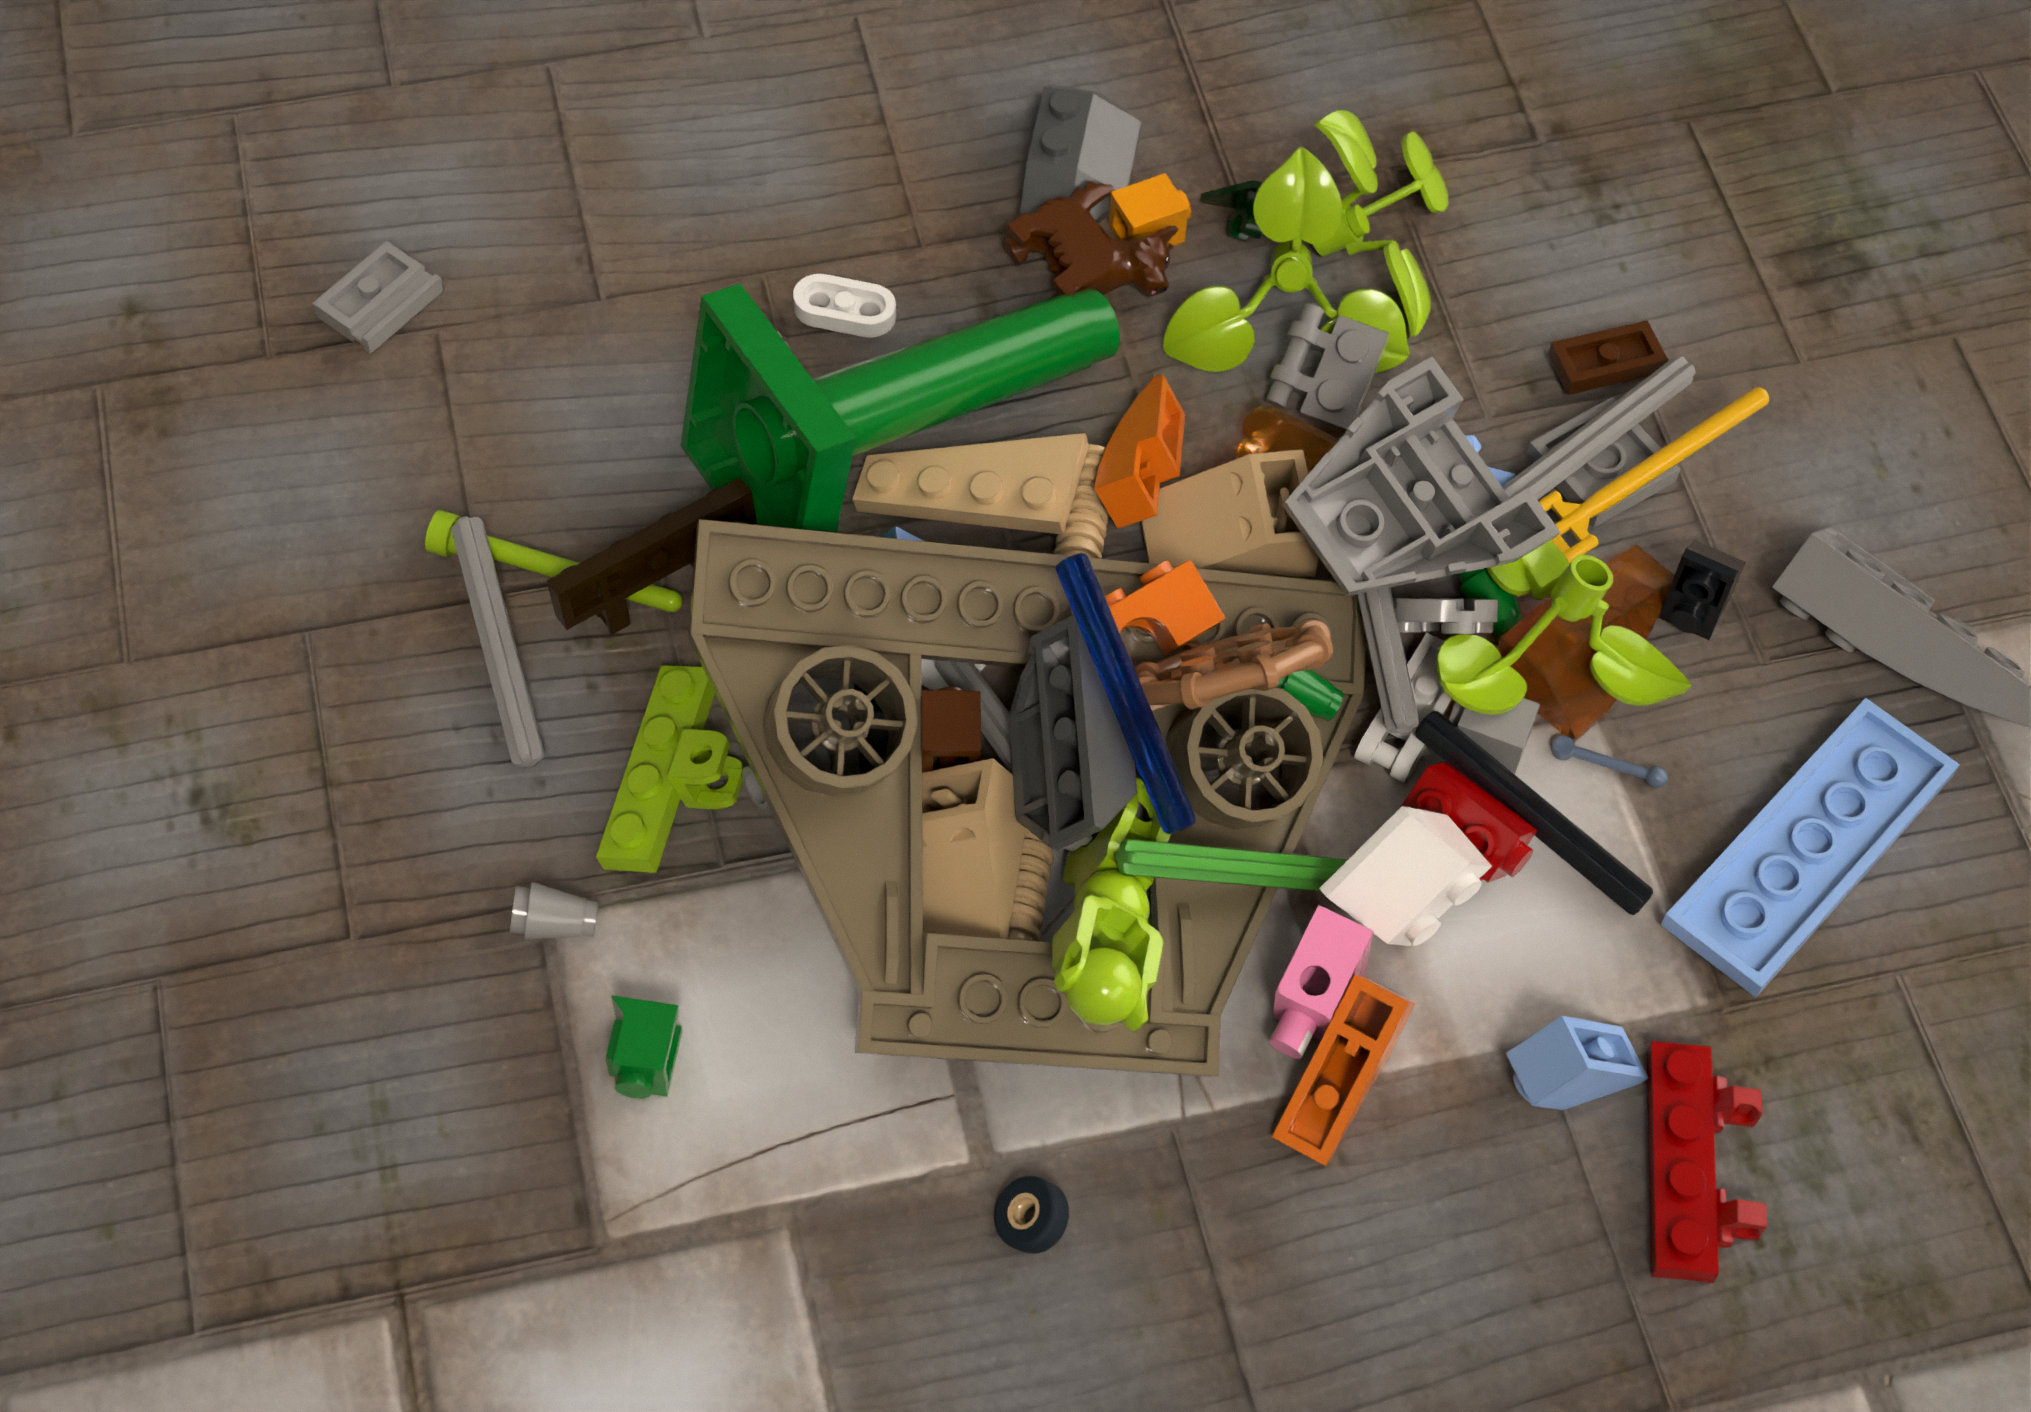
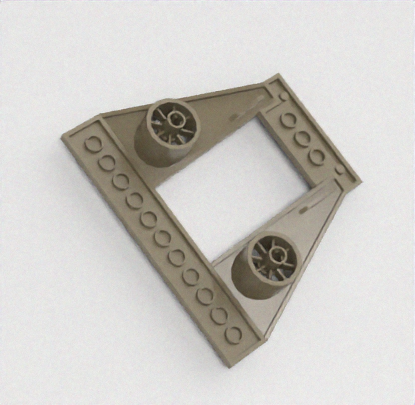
[688,519,1366,1077]

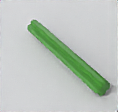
[1114,839,1348,892]

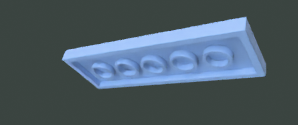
[1661,698,1960,998]

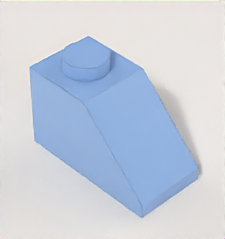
[1506,1015,1649,1110]

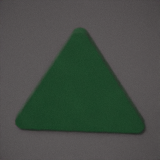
[1200,180,1262,242]

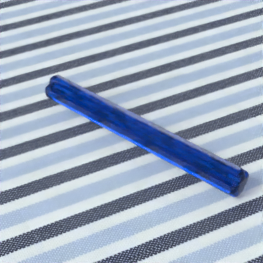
[1056,553,1196,834]

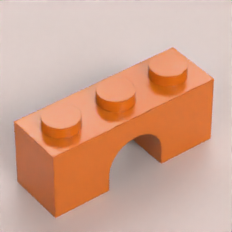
[1086,560,1226,680]

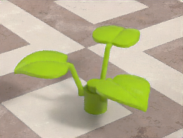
[1313,110,1449,338]
[1163,147,1410,373]
[1436,541,1692,715]

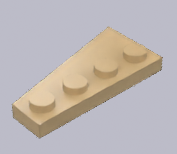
[852,433,1089,535]

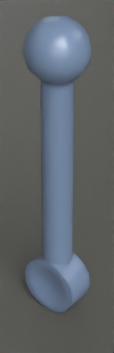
[1551,735,1668,788]

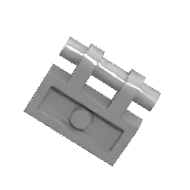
[1266,303,1389,433]

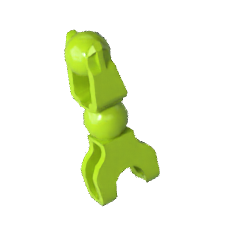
[1052,777,1174,1032]

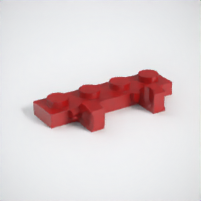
[1647,1041,1767,1283]

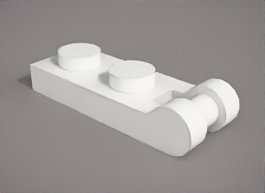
[1354,633,1454,784]

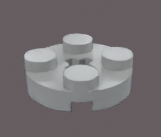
[1392,597,1498,634]

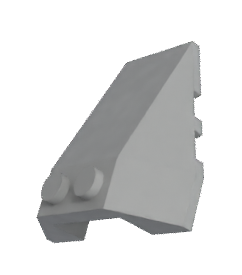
[1283,356,1560,596]

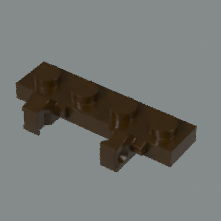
[547,478,757,635]

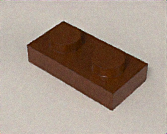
[1548,320,1668,395]

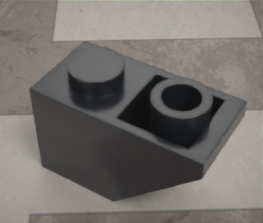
[1658,540,1746,640]

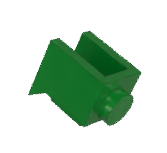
[605,995,683,1099]

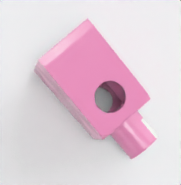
[1269,905,1374,1059]

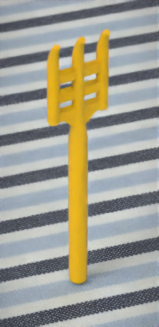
[1517,387,1769,598]

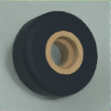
[994,1176,1069,1254]

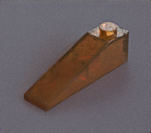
[1498,545,1674,743]

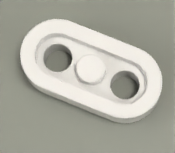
[793,274,896,338]

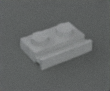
[312,241,444,354]

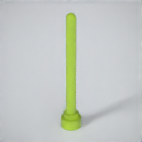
[425,510,683,612]

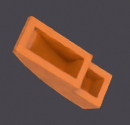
[1094,374,1185,529]

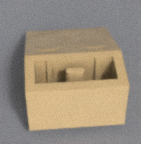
[1141,449,1319,578]
[922,758,1026,939]

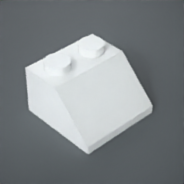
[1319,806,1492,946]

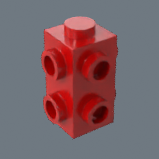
[1400,761,1538,883]

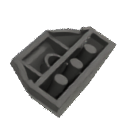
[1019,85,1141,223]
[1008,613,1137,850]

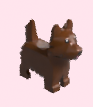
[1003,181,1178,299]

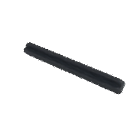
[1415,710,1653,915]

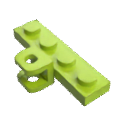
[596,665,744,873]

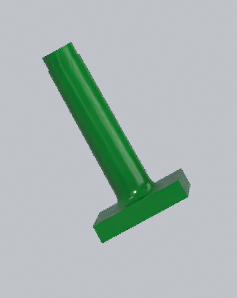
[681,283,1120,533]

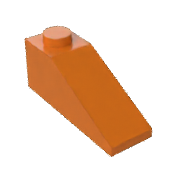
[1272,974,1416,1166]

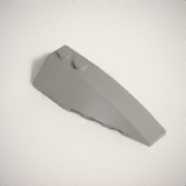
[1772,527,2031,728]

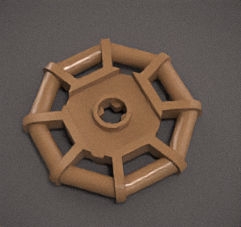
[1127,619,1333,712]

